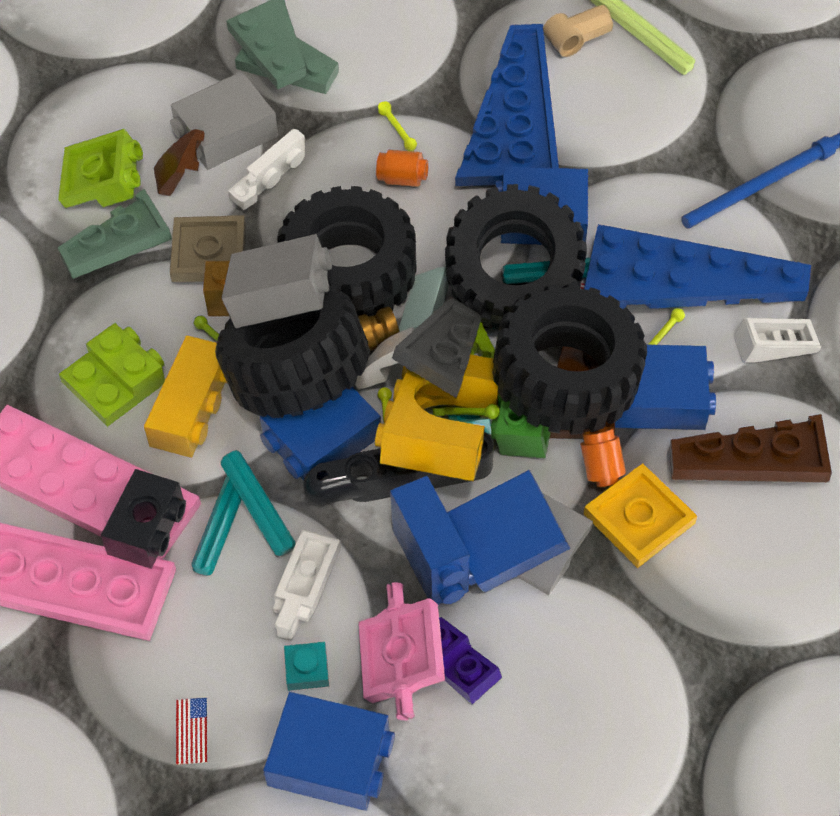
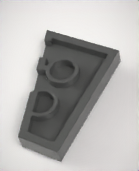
[392,297,482,398]

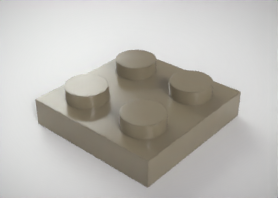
[170,215,246,282]

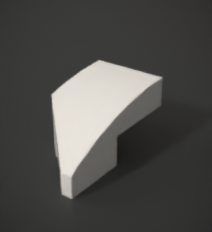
[355,327,415,390]

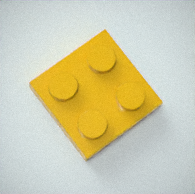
[584,463,697,569]

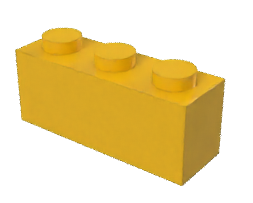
[144,335,228,458]

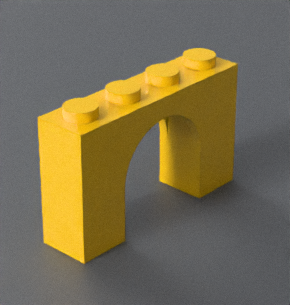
[375,354,498,481]

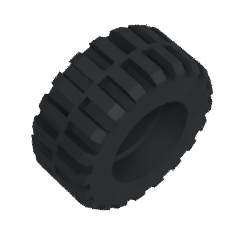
[445,184,587,328]
[277,186,417,316]
[492,284,647,435]
[215,286,370,418]

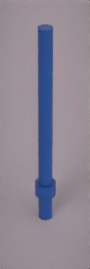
[681,132,840,229]

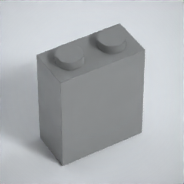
[170,71,278,170]
[222,234,332,328]

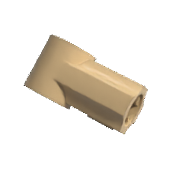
[543,5,613,57]

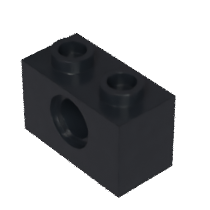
[100,469,186,569]

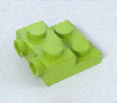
[58,129,143,208]
[59,323,165,427]

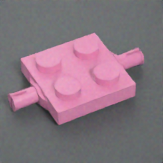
[358,582,445,720]

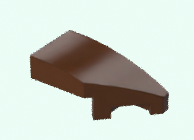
[154,129,205,196]

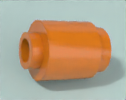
[376,150,429,187]
[580,427,626,487]

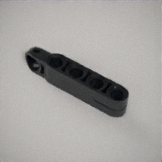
[303,432,494,504]

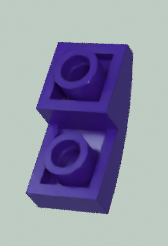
[439,617,502,704]

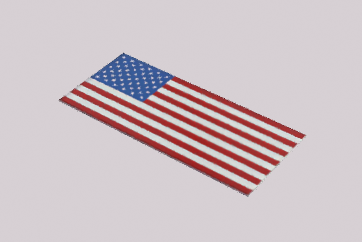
[176,698,207,765]

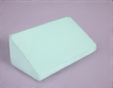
[399,267,449,332]

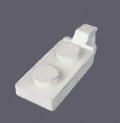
[228,129,305,210]
[273,529,341,641]

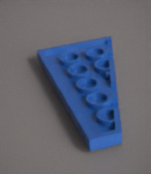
[455,24,559,186]
[584,224,811,309]

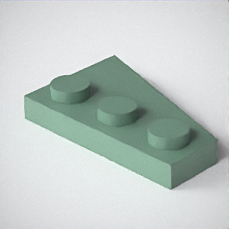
[226,0,306,89]
[235,37,339,94]
[58,189,172,279]

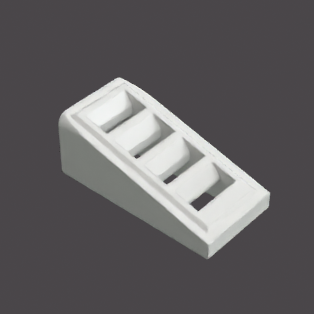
[734,318,821,363]

